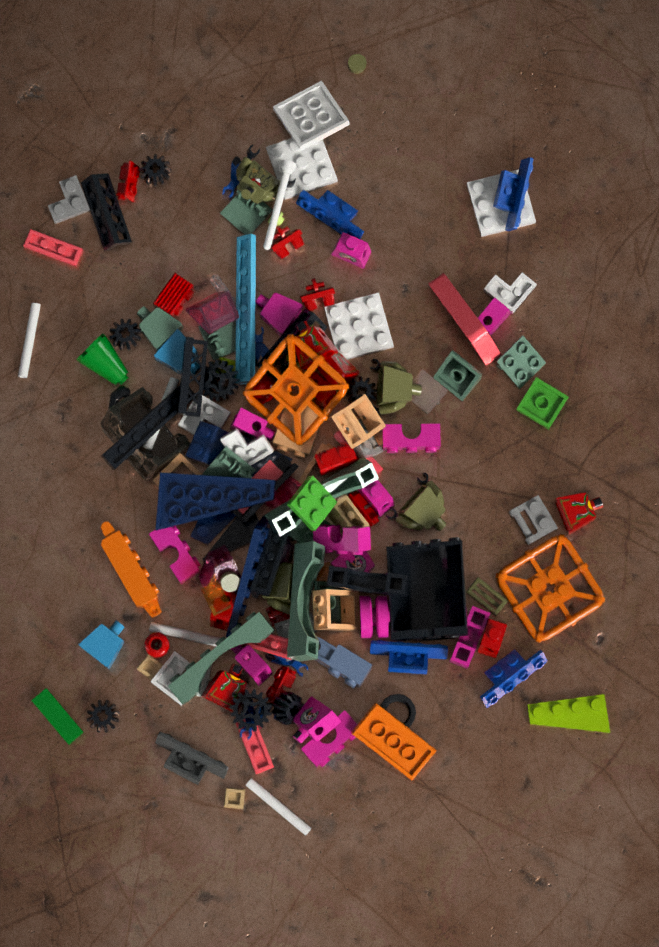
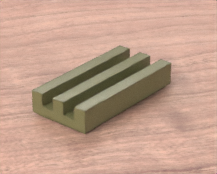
[466,577,508,616]

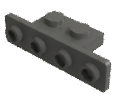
[155,732,229,785]

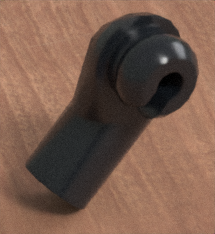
[108,386,130,411]

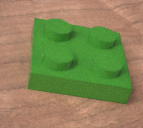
[516,377,569,430]
[287,475,337,531]

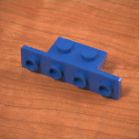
[493,157,534,231]
[296,190,364,239]
[370,640,448,674]
[480,649,548,708]

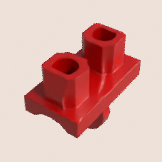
[270,226,304,259]
[300,278,335,311]

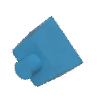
[154,329,201,375]
[79,620,125,669]

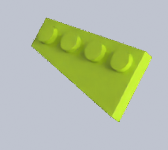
[527,694,610,733]

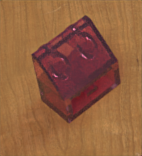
[198,545,241,595]

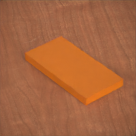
[351,702,437,780]

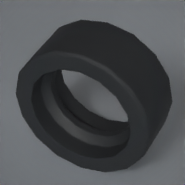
[381,694,416,728]

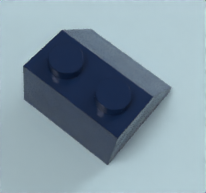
[185,421,229,467]

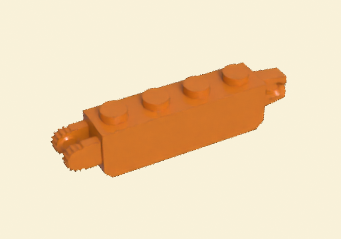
[100,521,162,618]

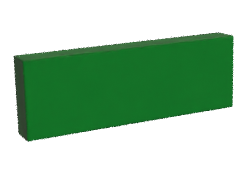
[31,688,84,745]

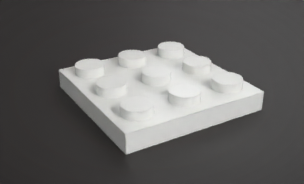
[273,81,350,150]
[266,138,338,200]
[466,169,536,237]
[324,293,394,360]

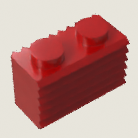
[153,273,195,317]
[315,443,357,476]

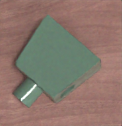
[137,306,183,352]

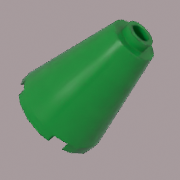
[76,333,129,385]

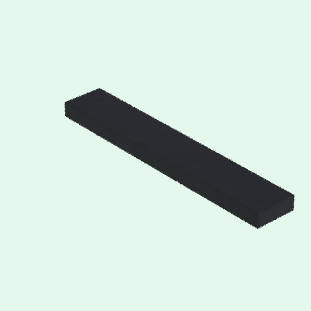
[101,385,196,470]

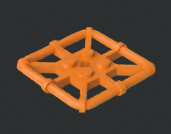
[243,334,349,445]
[495,534,605,643]

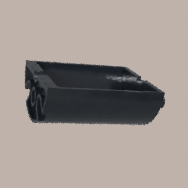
[386,537,468,641]

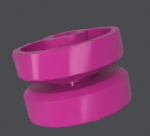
[359,595,390,639]

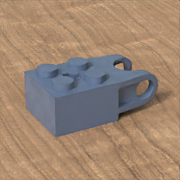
[315,637,372,689]

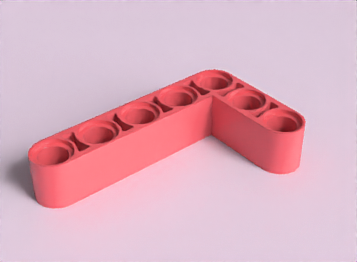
[428,273,501,366]

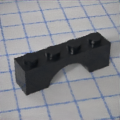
[327,566,409,597]

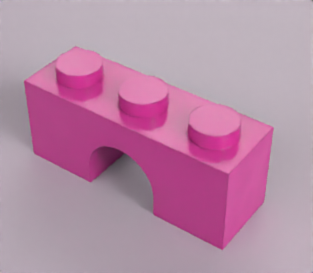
[382,424,441,453]
[313,524,371,555]
[149,526,201,584]
[449,606,490,669]
[301,710,357,768]

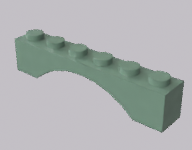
[265,457,379,536]
[287,541,325,662]
[168,612,275,705]

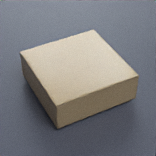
[137,655,163,680]
[224,788,245,809]

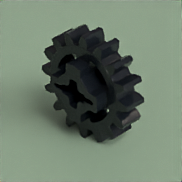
[198,360,240,401]
[229,689,272,732]

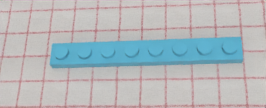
[235,234,256,385]

